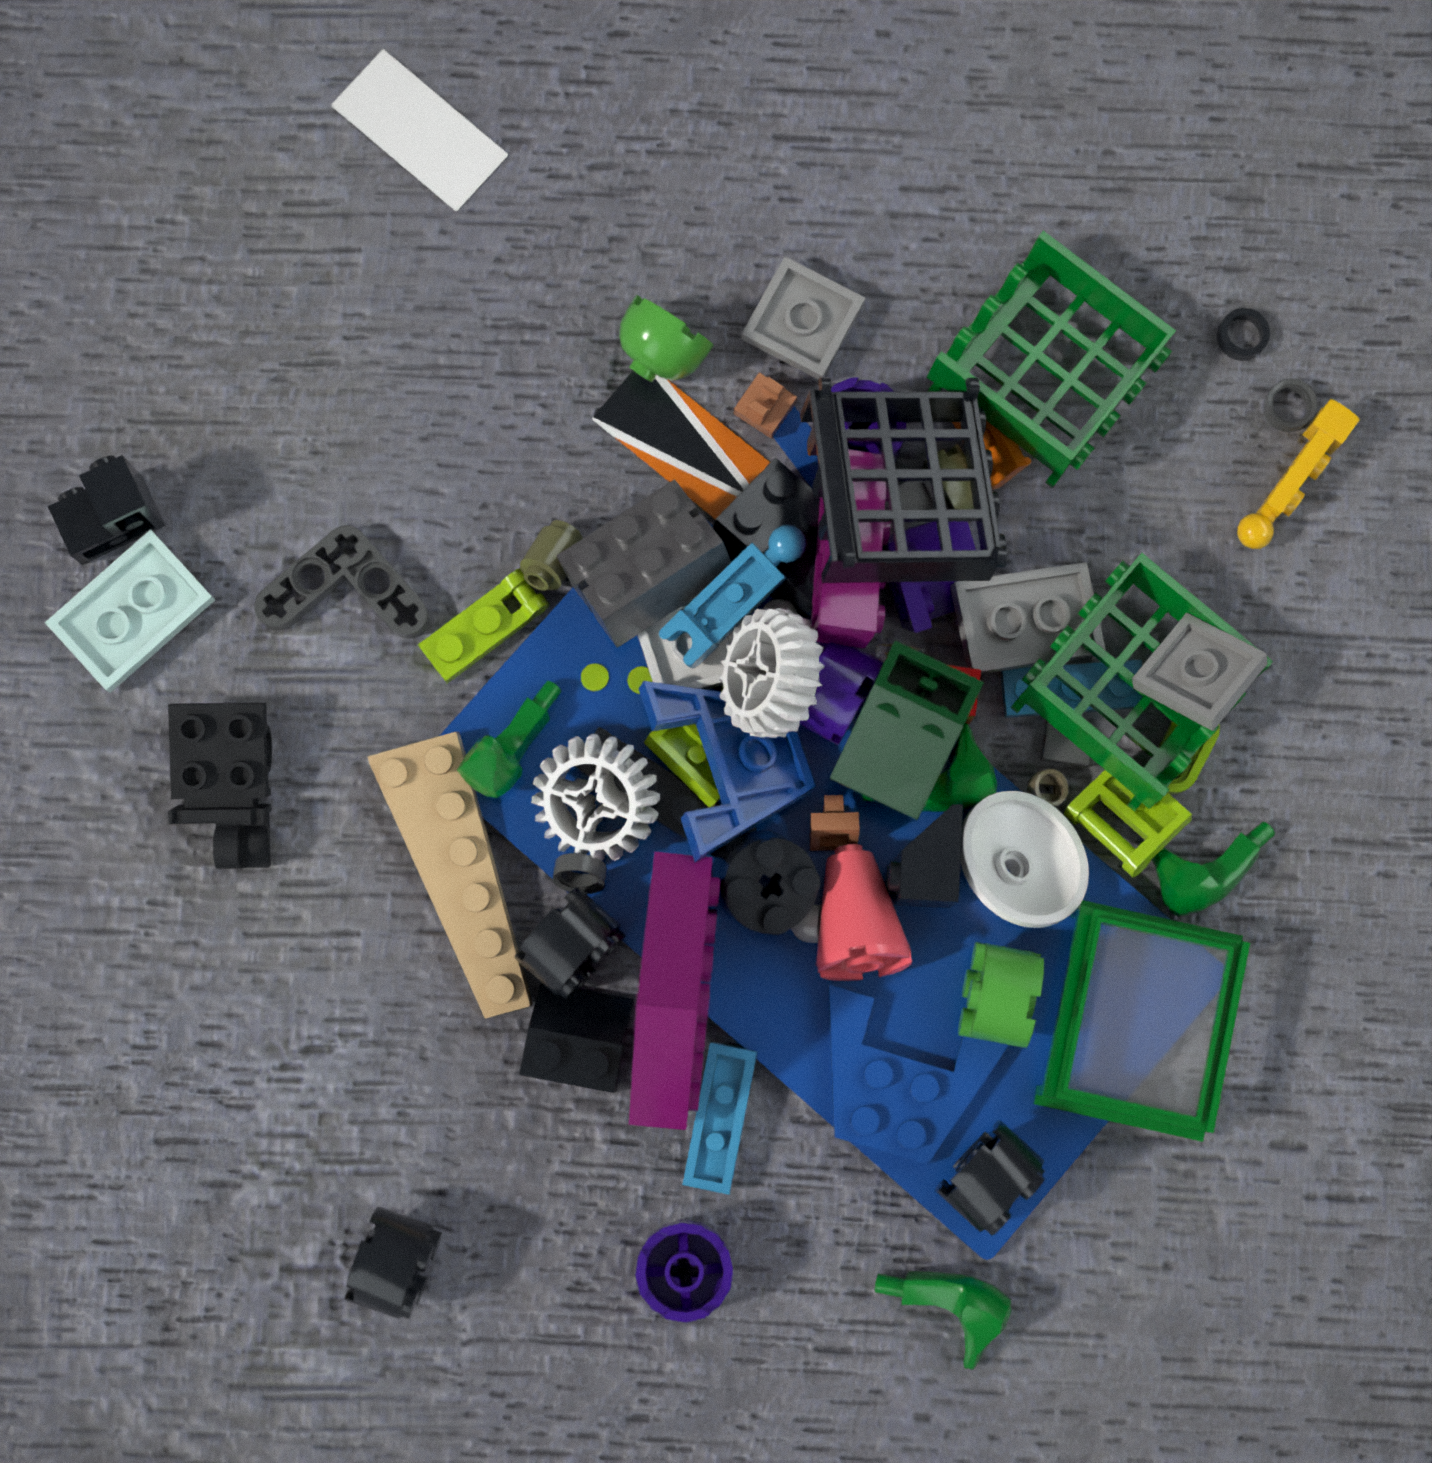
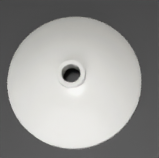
[960,791,1089,928]

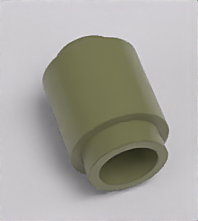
[520,520,583,591]

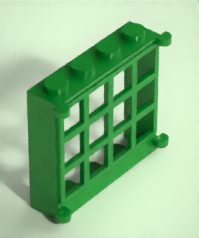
[926,230,1176,488]
[1010,553,1273,811]

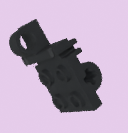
[168,702,272,869]

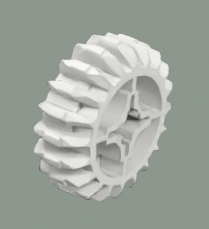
[719,608,825,738]
[531,734,661,861]

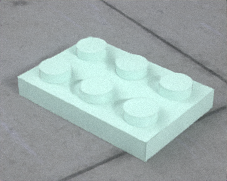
[45,529,215,693]

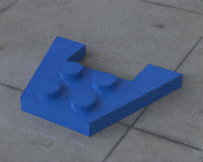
[639,681,816,862]
[828,985,1009,1165]

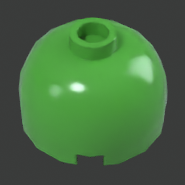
[619,295,714,383]

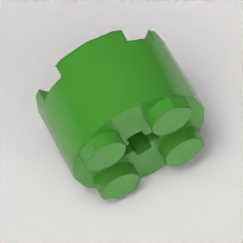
[958,942,1044,1048]

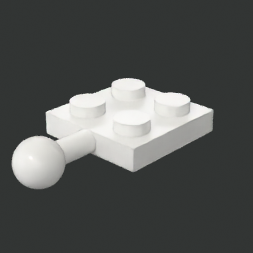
[637,597,798,690]

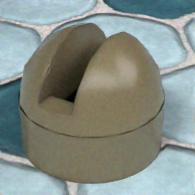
[1027,769,1068,806]

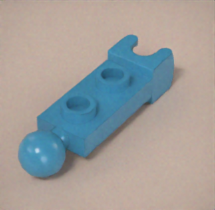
[659,525,806,668]

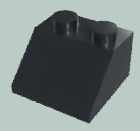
[885,804,963,908]
[519,982,634,1093]

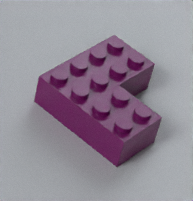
[629,852,720,1130]

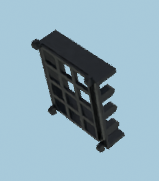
[800,377,1008,583]

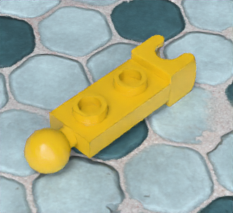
[1237,398,1360,549]

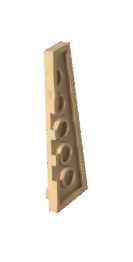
[367,731,533,1019]

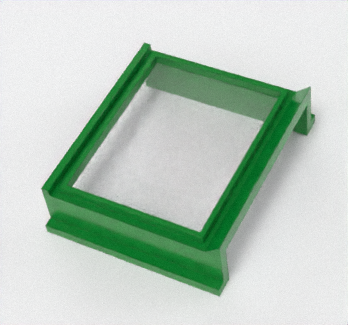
[1033,900,1250,1142]

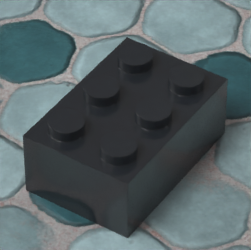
[712,457,820,622]

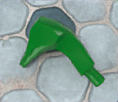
[457,680,562,798]
[863,723,997,812]
[1151,821,1275,917]
[875,1271,1011,1370]

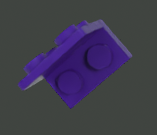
[882,521,976,633]

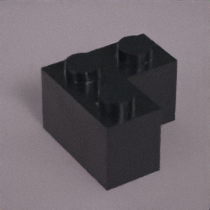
[47,455,166,565]

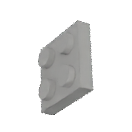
[741,256,865,380]
[1132,613,1267,731]

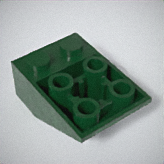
[829,641,984,820]

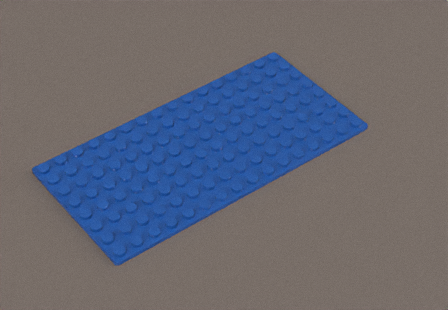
[439,521,1224,1260]

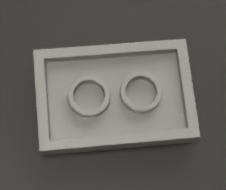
[950,562,1106,674]

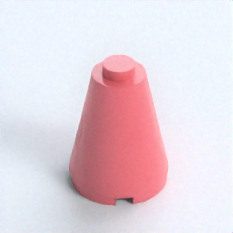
[816,844,912,981]

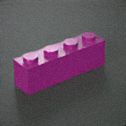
[810,449,891,648]

